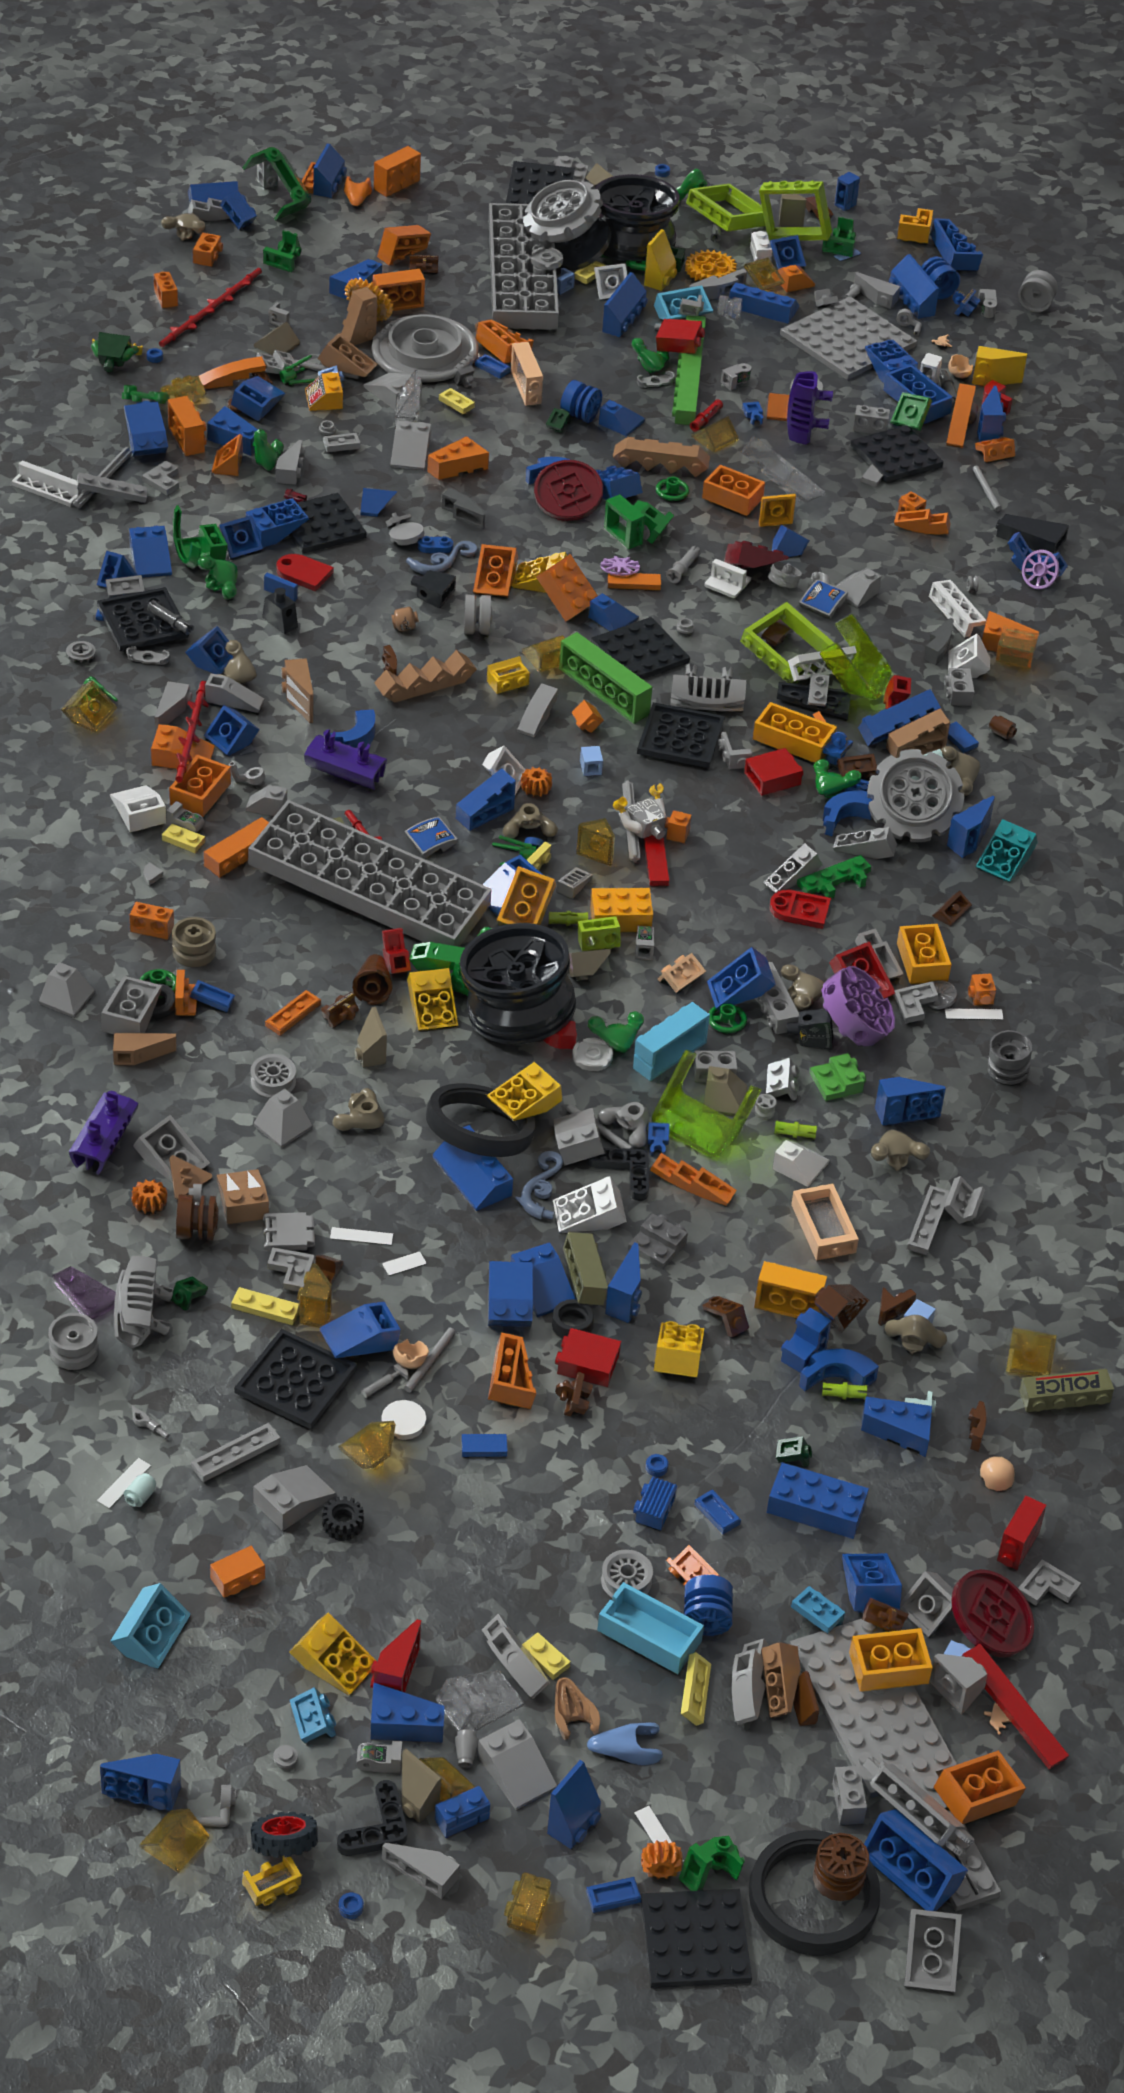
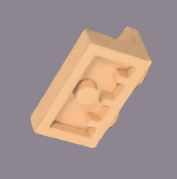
[658,953,706,993]

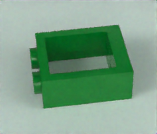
[604,494,645,549]

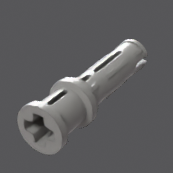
[666,546,701,583]

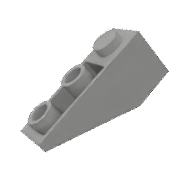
[276,440,305,485]
[205,673,264,713]
[833,827,897,859]
[763,843,823,893]

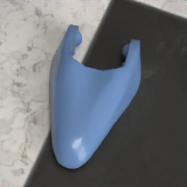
[587,1723,663,1766]

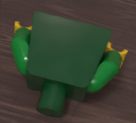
[91,332,143,372]

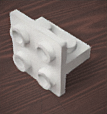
[704,559,751,598]

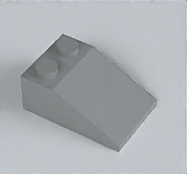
[364,373,422,411]
[390,420,431,471]
[101,976,162,1034]
[553,1108,605,1165]
[133,1115,210,1183]
[253,1465,336,1531]
[477,1719,557,1810]
[904,1909,962,1992]

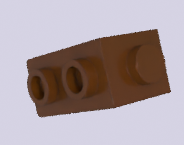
[702,1296,749,1337]

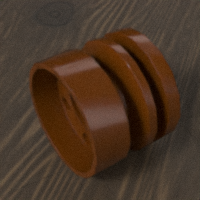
[176,1194,219,1241]
[813,1833,869,1901]

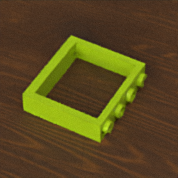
[759,180,832,241]
[686,183,766,232]
[740,602,838,684]

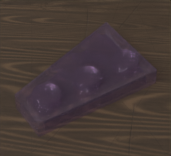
[52,1266,116,1320]

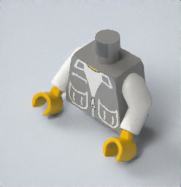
[613,783,666,839]

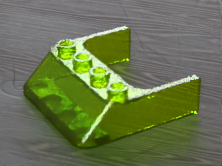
[820,614,892,700]
[652,1050,762,1157]

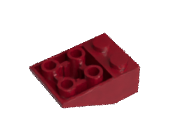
[724,541,789,569]

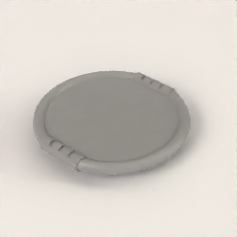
[372,314,479,383]

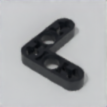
[587,1148,649,1201]
[337,1780,407,1856]

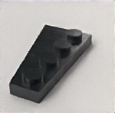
[777,682,851,719]

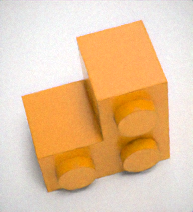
[897,208,933,243]

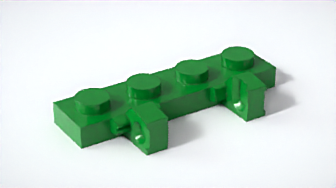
[797,855,872,899]

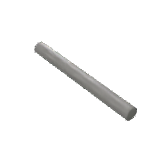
[295,360,359,379]
[973,466,1001,512]
[566,1104,633,1149]
[404,1328,456,1393]

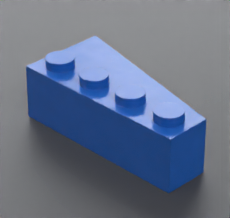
[930,218,983,271]
[858,689,941,746]

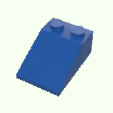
[124,402,168,456]
[129,525,172,578]
[707,947,776,1010]
[511,1242,575,1317]
[605,1242,642,1323]
[488,1261,533,1327]
[842,1553,902,1613]
[547,1760,601,1849]

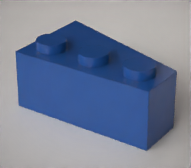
[329,259,382,300]
[207,406,258,456]
[455,768,516,831]
[861,1397,932,1457]
[370,1683,445,1743]

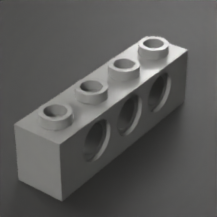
[755,962,799,1034]

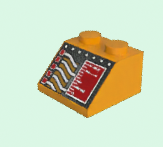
[305,372,343,411]

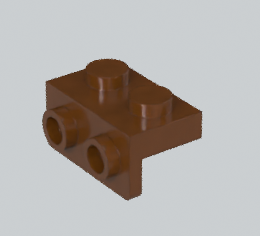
[837,753,878,780]

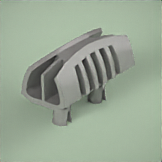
[670,664,746,711]
[114,1256,173,1349]

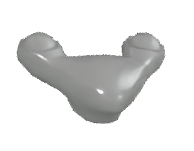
[597,1102,649,1148]

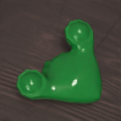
[676,169,708,201]
[631,338,670,373]
[253,429,284,471]
[197,555,238,600]
[813,759,862,798]
[588,1011,644,1053]

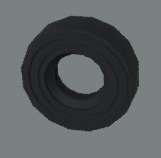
[151,984,175,1019]

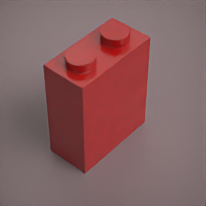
[656,319,705,354]
[744,748,803,796]
[555,1328,621,1387]
[997,1496,1046,1570]

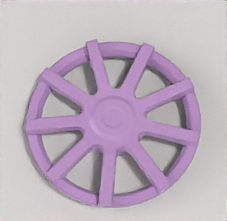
[1022,550,1059,589]
[600,556,640,576]

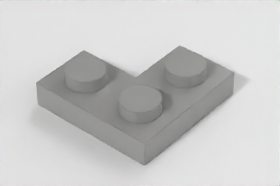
[142,461,179,495]
[894,981,938,1024]
[267,1247,315,1293]
[1018,1559,1081,1605]

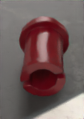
[284,489,307,503]

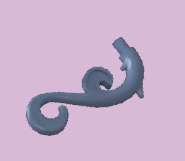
[406,541,478,575]
[515,1151,563,1220]

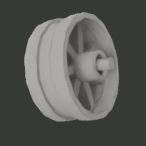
[768,562,802,588]

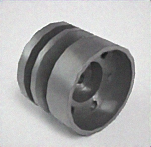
[988,1030,1032,1085]

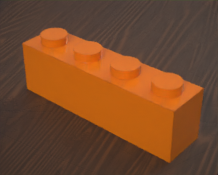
[204,817,269,878]

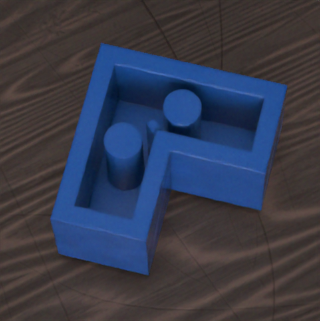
[781,1308,832,1373]

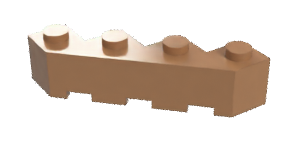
[613,437,710,477]
[374,650,477,702]

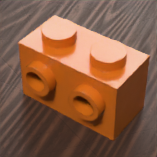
[210,1546,265,1598]

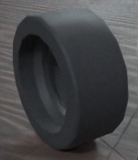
[552,1299,594,1339]

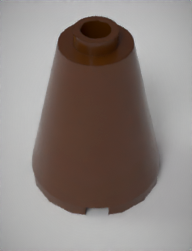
[352,954,393,1005]

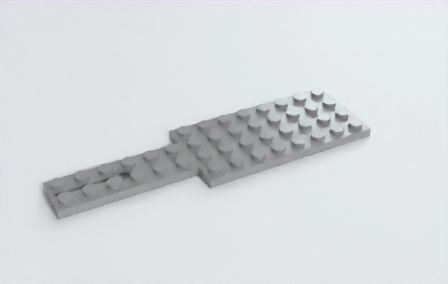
[789,1619,1001,1912]

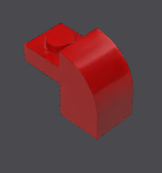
[982,380,1012,415]
[883,675,911,709]
[382,928,411,974]
[544,1021,577,1049]

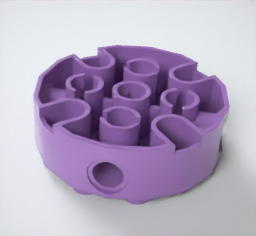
[821,966,895,1046]

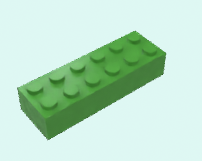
[559,632,652,724]

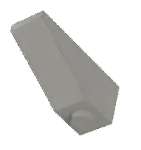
[854,272,900,309]
[155,681,192,731]
[382,1843,460,1899]

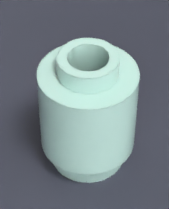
[124,1473,156,1507]

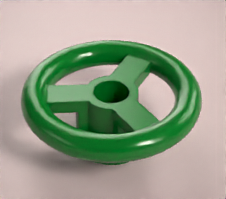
[655,476,689,501]
[139,969,176,999]
[708,1003,747,1033]

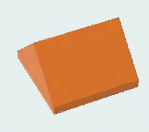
[767,393,789,421]
[212,434,243,476]

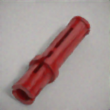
[690,399,723,432]

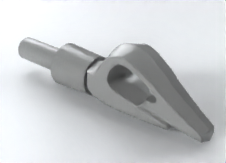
[131,1405,170,1439]

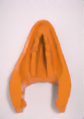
[343,176,372,206]

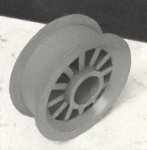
[251,1054,296,1098]
[601,1550,653,1598]

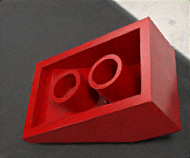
[829,941,895,999]
[370,1619,422,1693]

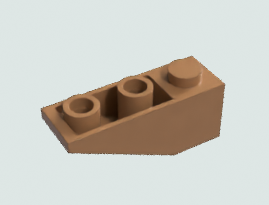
[113,1033,176,1065]
[762,1642,800,1718]

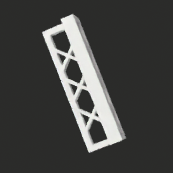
[11,461,82,507]
[929,580,987,638]
[788,646,857,681]

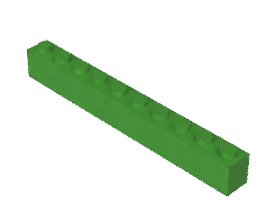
[672,315,706,425]

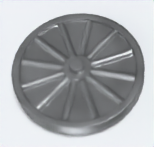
[925,980,957,1009]

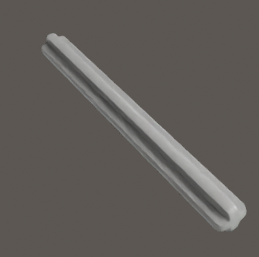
[73,447,132,509]
[622,780,641,863]

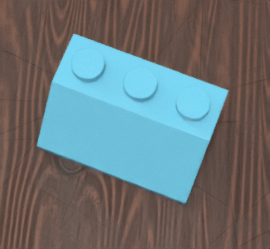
[654,285,713,320]
[110,1583,191,1668]

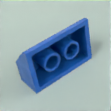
[313,144,347,198]
[188,181,238,203]

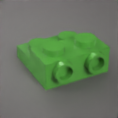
[809,1053,866,1101]

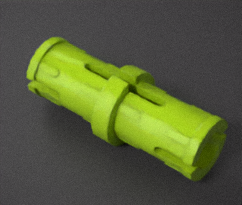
[548,911,588,926]
[774,1121,817,1139]
[822,1382,867,1400]

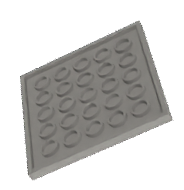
[780,297,917,380]

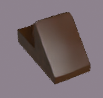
[307,1255,343,1294]
[878,1287,916,1326]

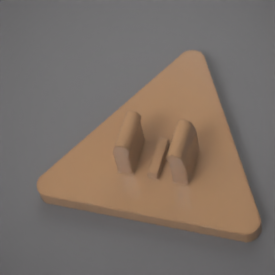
[169,1155,212,1200]

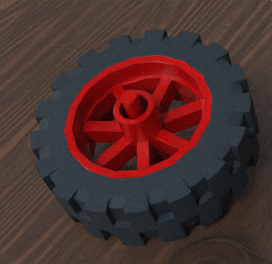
[251,1812,318,1858]

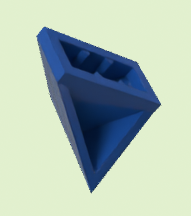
[360,488,398,517]
[772,524,810,557]
[97,550,138,588]

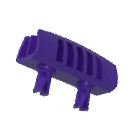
[787,371,833,445]
[304,729,387,790]
[69,1091,138,1174]

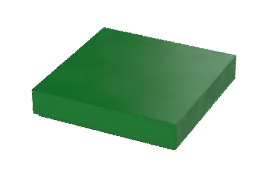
[890,392,932,431]

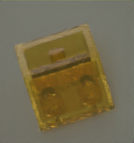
[297,1263,332,1328]

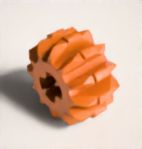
[521,767,552,797]
[131,1179,167,1215]
[641,1840,683,1879]

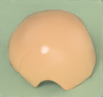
[948,354,973,379]
[393,1339,429,1369]
[980,1457,1015,1491]

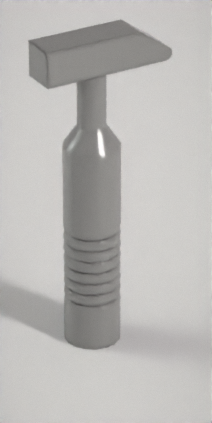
[361,1363,408,1398]

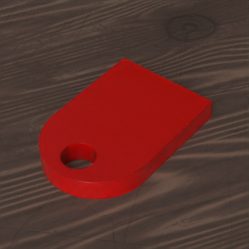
[276,554,334,592]
[770,890,831,929]

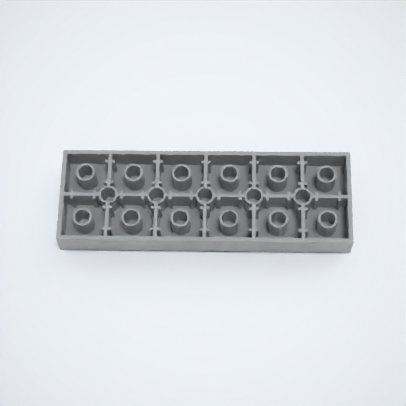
[488,203,559,330]
[248,800,492,947]

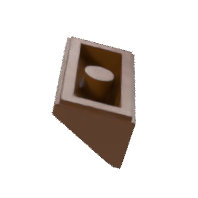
[932,890,972,926]
[793,1671,820,1726]

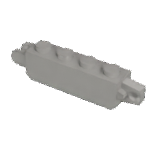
[863,1758,975,1858]

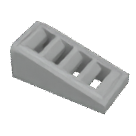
[556,867,593,899]

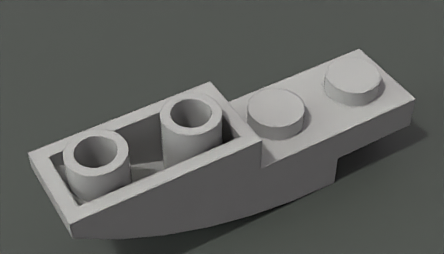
[689,269,747,300]
[482,1614,550,1699]
[732,1638,769,1725]

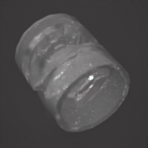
[717,295,743,319]

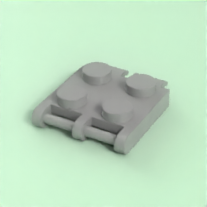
[263,1212,315,1251]

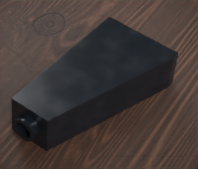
[996,514,1069,555]

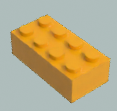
[753,702,837,763]

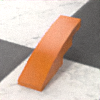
[196,356,266,390]
[946,383,976,448]
[650,1153,737,1206]

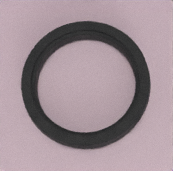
[426,1083,535,1157]
[749,1830,880,1956]

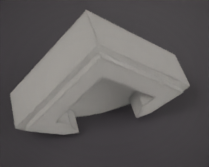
[144,862,163,886]

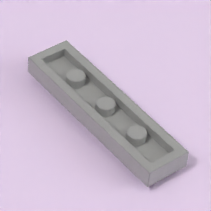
[77,472,147,503]
[907,1185,950,1255]
[191,1423,281,1482]

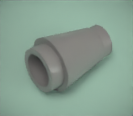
[455,1730,479,1768]

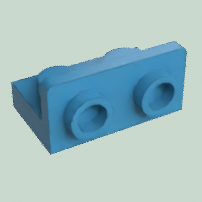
[791,1586,846,1633]
[290,1687,336,1743]

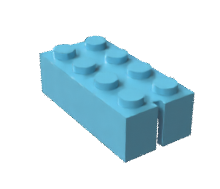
[633,1002,710,1081]
[597,1582,704,1674]

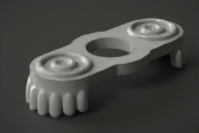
[637,371,675,388]
[126,646,170,665]

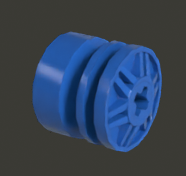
[921,256,960,300]
[560,380,602,423]
[684,1575,733,1636]

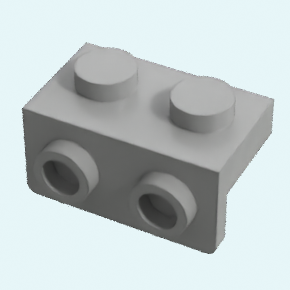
[766,1058,800,1100]
[944,1176,985,1224]

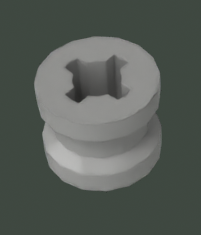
[755,1094,776,1120]

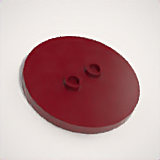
[534,460,603,521]
[951,1569,1034,1658]

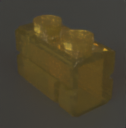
[504,1872,551,1935]

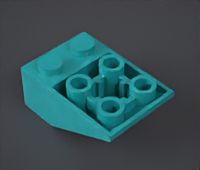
[976,819,1038,882]

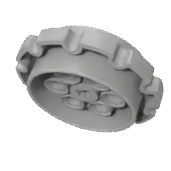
[523,180,603,243]
[867,749,964,842]

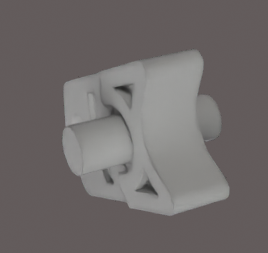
[386,512,411,527]

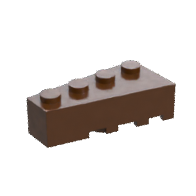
[814,1284,870,1333]

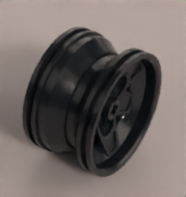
[595,174,679,263]
[460,923,576,1044]

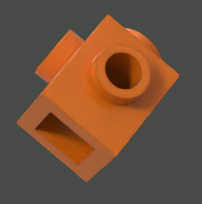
[898,491,927,512]
[572,700,604,733]
[665,810,691,844]
[968,974,996,1005]

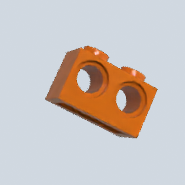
[193,232,223,267]
[153,272,178,308]
[130,902,174,940]

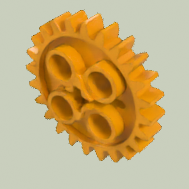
[685,249,737,281]
[344,278,394,322]

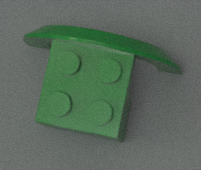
[173,505,228,569]

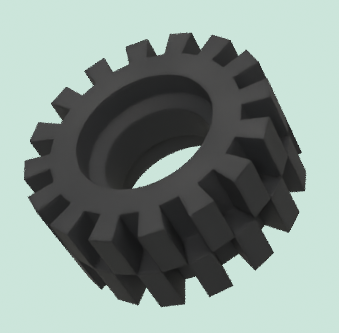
[322,1496,364,1541]

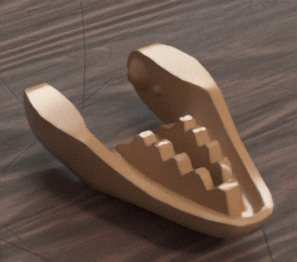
[555,1677,600,1740]

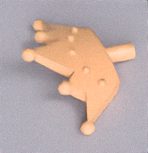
[932,334,952,347]
[984,1703,1011,1735]

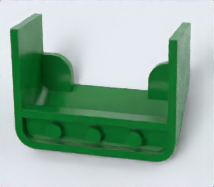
[242,147,311,221]

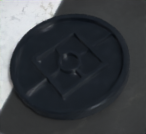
[554,217,611,270]

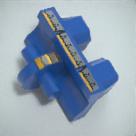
[952,288,981,317]
[823,731,853,765]

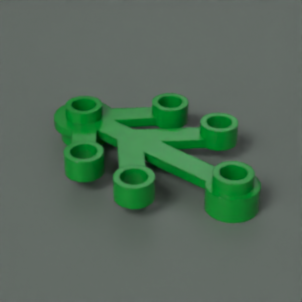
[122,385,170,404]

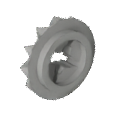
[66,641,96,662]

